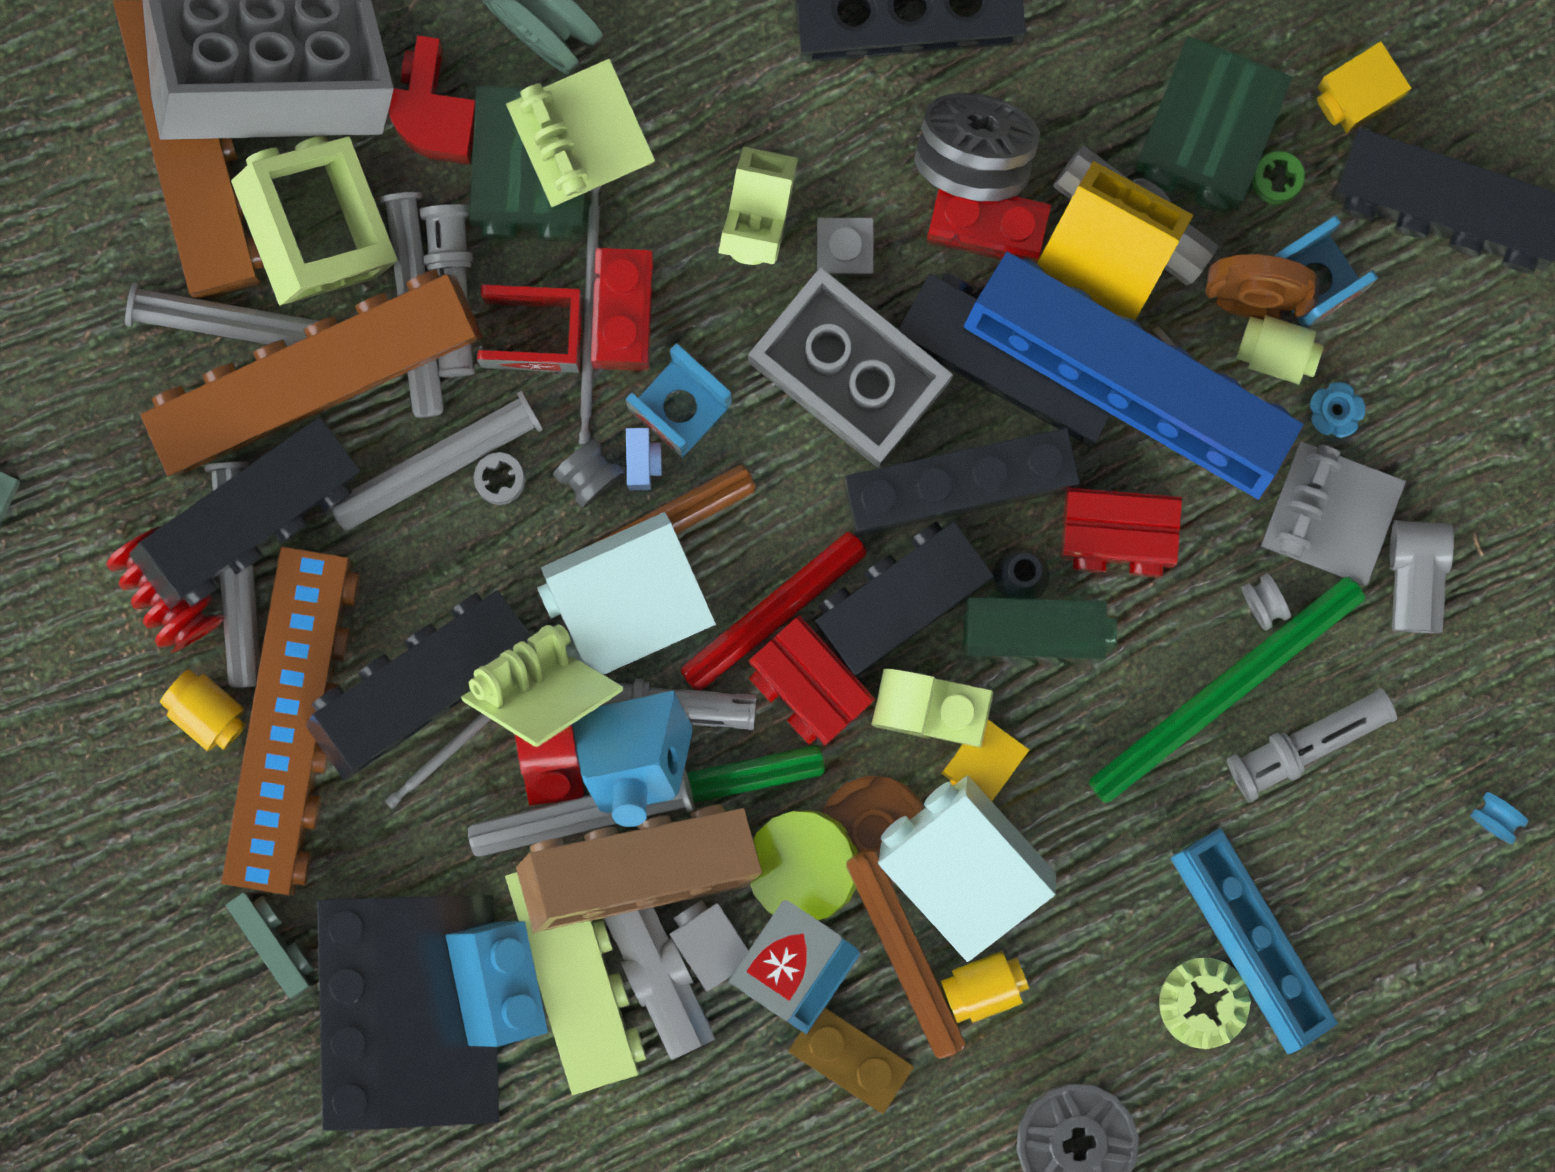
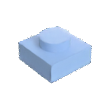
[626,428,662,490]

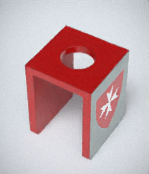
[477,285,583,373]

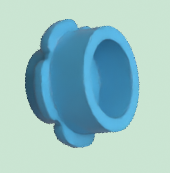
[1310,382,1365,438]

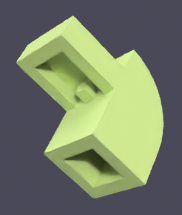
[718,147,798,265]
[871,669,994,748]

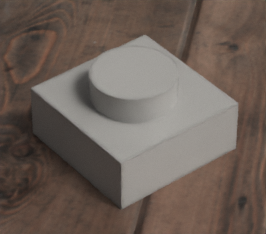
[817,218,873,277]

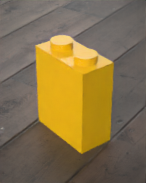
[1037,160,1193,321]

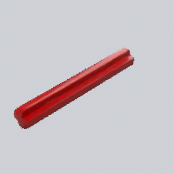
[680,532,867,691]

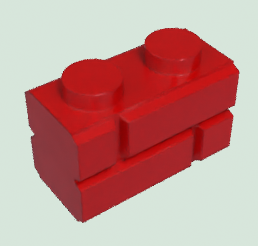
[926,188,1051,264]
[591,248,654,371]
[1060,488,1182,577]
[748,615,876,747]

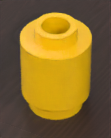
[160,669,246,752]
[941,951,1029,1023]

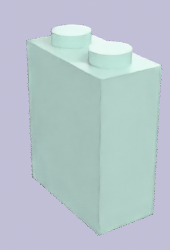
[537,512,716,675]
[878,775,1056,962]

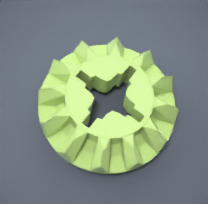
[1159,958,1251,1049]

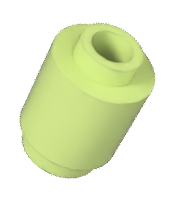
[1236,315,1324,385]

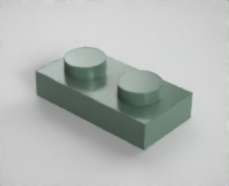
[225,892,315,999]

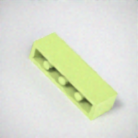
[505,872,646,1095]

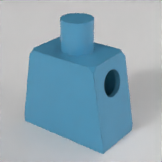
[573,691,693,827]

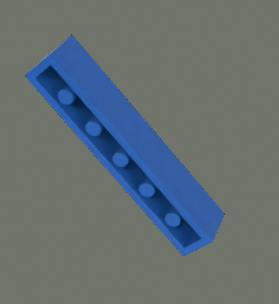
[963,251,1304,500]

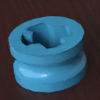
[1470,792,1529,844]

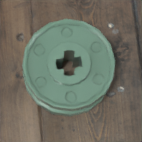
[482,0,603,75]

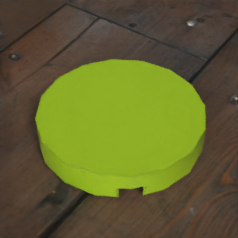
[750,810,858,920]

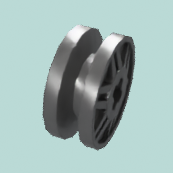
[914,93,1040,201]
[1016,1084,1139,1172]

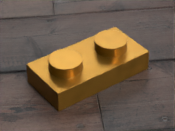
[788,1008,914,1114]

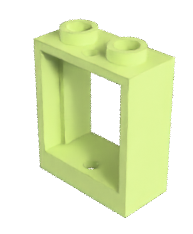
[231,136,398,306]

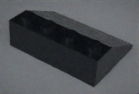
[317,895,500,1131]

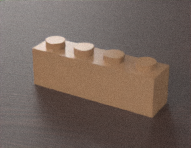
[516,805,762,933]

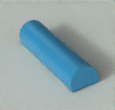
[1170,828,1338,1054]

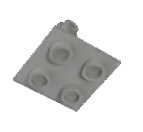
[1261,441,1406,586]

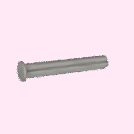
[378,192,444,418]
[125,282,318,347]
[331,390,543,530]
[205,462,260,688]
[468,768,695,857]

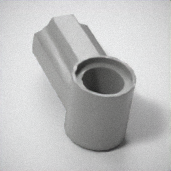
[1390,520,1454,633]

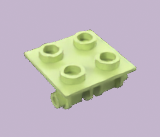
[506,59,655,207]
[462,625,623,747]

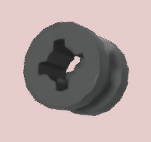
[553,438,624,509]

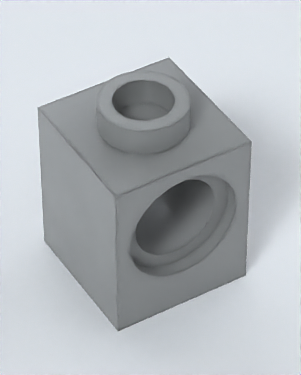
[670,900,749,992]

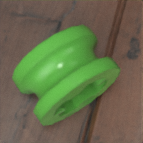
[1252,151,1305,205]

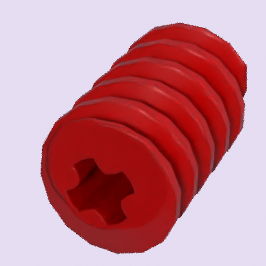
[106,526,225,653]

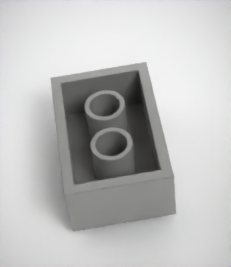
[748,267,953,469]

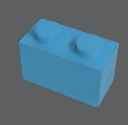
[445,921,548,1047]

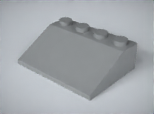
[142,0,394,140]

